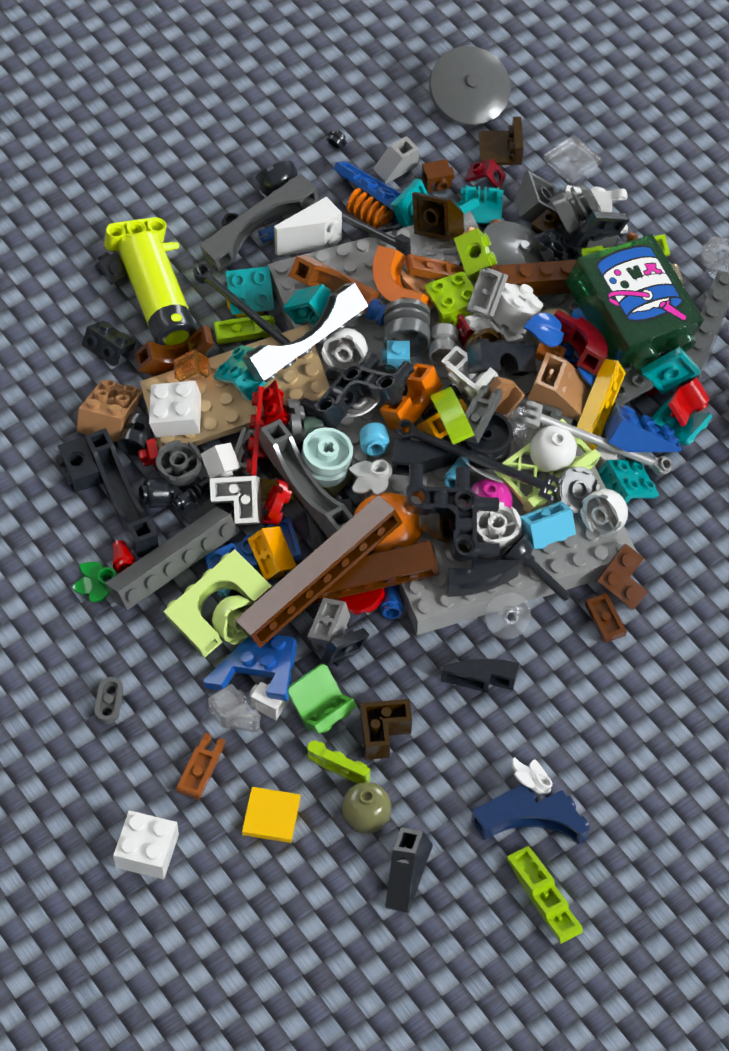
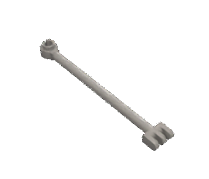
[523,401,672,476]

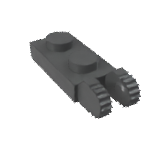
[465,385,503,443]

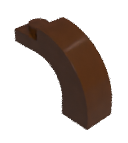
[135,325,214,375]

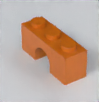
[380,363,443,433]

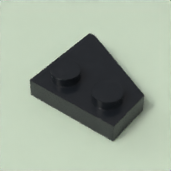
[573,211,630,246]
[318,628,370,668]

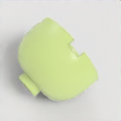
[212,595,253,645]

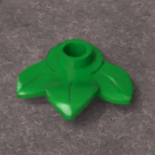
[72,562,118,602]

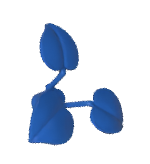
[523,307,603,387]

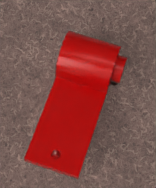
[668,376,710,427]

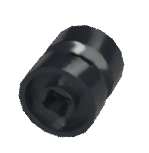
[117,413,153,456]

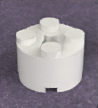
[492,283,543,334]

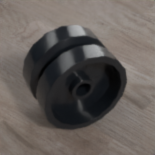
[460,411,513,470]

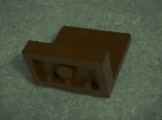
[478,117,524,165]

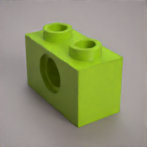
[454,228,497,283]

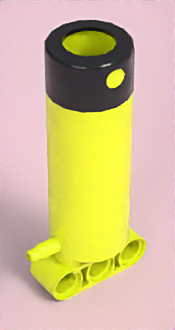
[104,217,197,345]

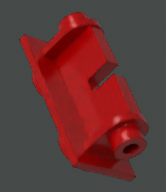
[262,380,290,425]

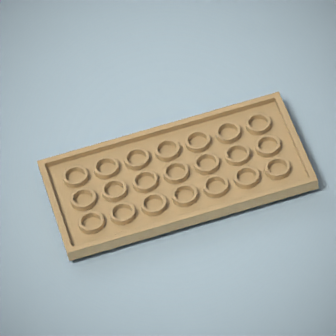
[140,324,330,449]

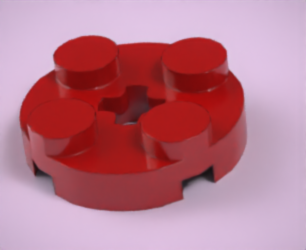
[261,479,292,525]

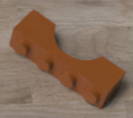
[288,255,381,314]

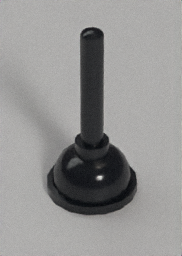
[500,533,570,601]

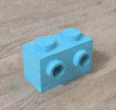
[520,501,576,550]

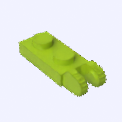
[213,315,277,345]
[307,740,370,784]

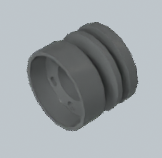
[551,181,601,238]
[384,298,430,357]

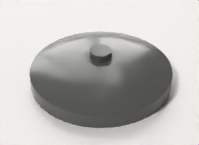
[429,46,511,127]
[479,221,542,265]

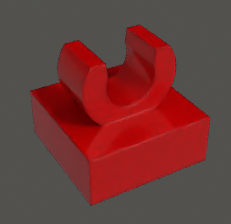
[138,438,159,471]

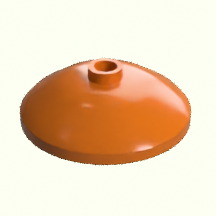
[354,492,422,552]

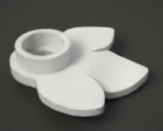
[349,459,392,495]
[512,757,552,796]

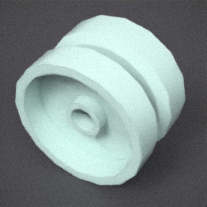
[301,427,353,487]

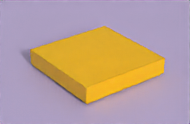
[242,787,301,843]

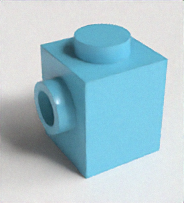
[382,341,410,374]

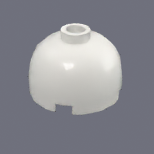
[322,327,368,370]
[530,425,577,473]
[580,489,628,537]
[477,502,521,550]

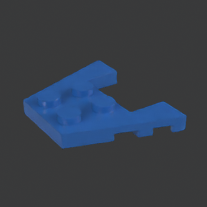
[203,635,297,701]

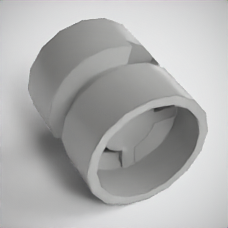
[429,323,459,366]

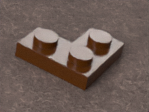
[595,544,648,610]

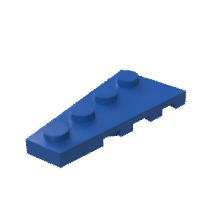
[205,516,301,569]

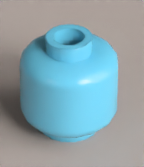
[359,422,390,457]

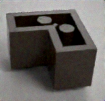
[360,699,412,760]

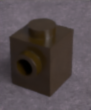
[531,209,563,234]

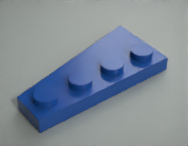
[334,161,401,209]

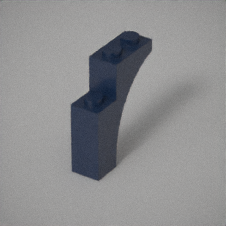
[471,784,590,844]

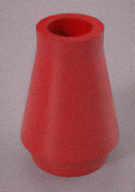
[112,540,136,574]

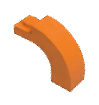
[373,245,432,307]

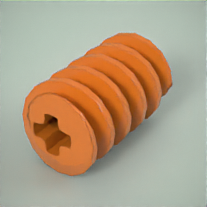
[346,188,394,229]

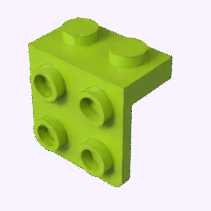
[425,272,474,327]

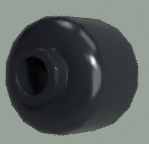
[139,478,174,508]

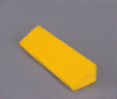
[577,359,626,450]

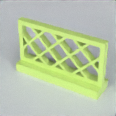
[494,419,601,514]

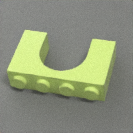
[164,549,272,658]

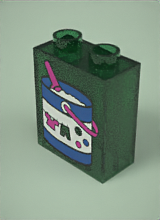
[565,234,704,369]

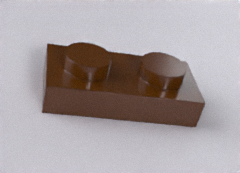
[585,593,627,643]

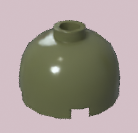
[342,782,392,834]

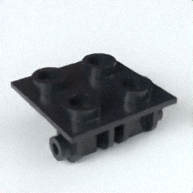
[170,477,234,524]

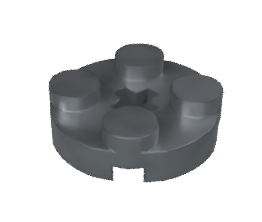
[285,398,306,444]

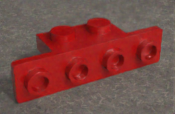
[246,386,269,476]

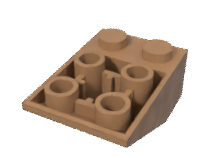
[527,352,592,422]
[77,380,143,442]

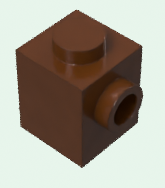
[422,159,455,193]

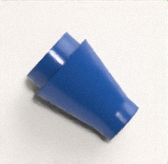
[380,585,404,619]

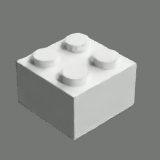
[149,381,201,437]
[113,810,179,880]

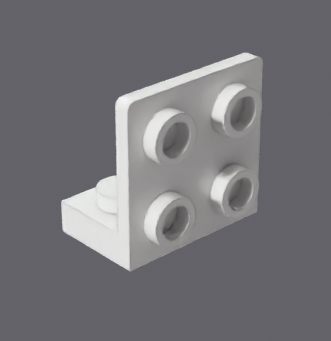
[446,363,498,403]

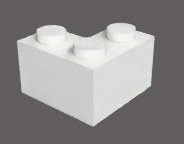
[210,476,262,525]

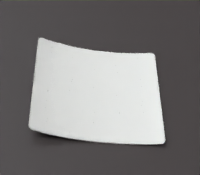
[463,459,504,483]

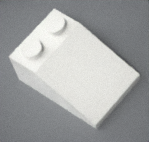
[274,197,342,256]

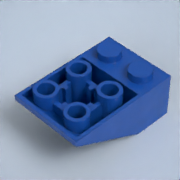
[604,404,682,452]

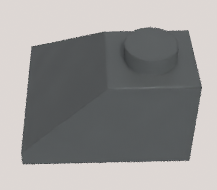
[515,170,558,223]

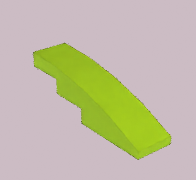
[507,846,583,944]

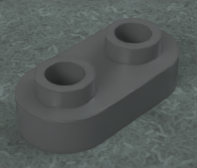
[94,677,124,724]

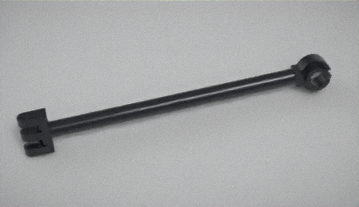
[319,200,411,260]
[193,264,303,363]
[396,420,563,502]

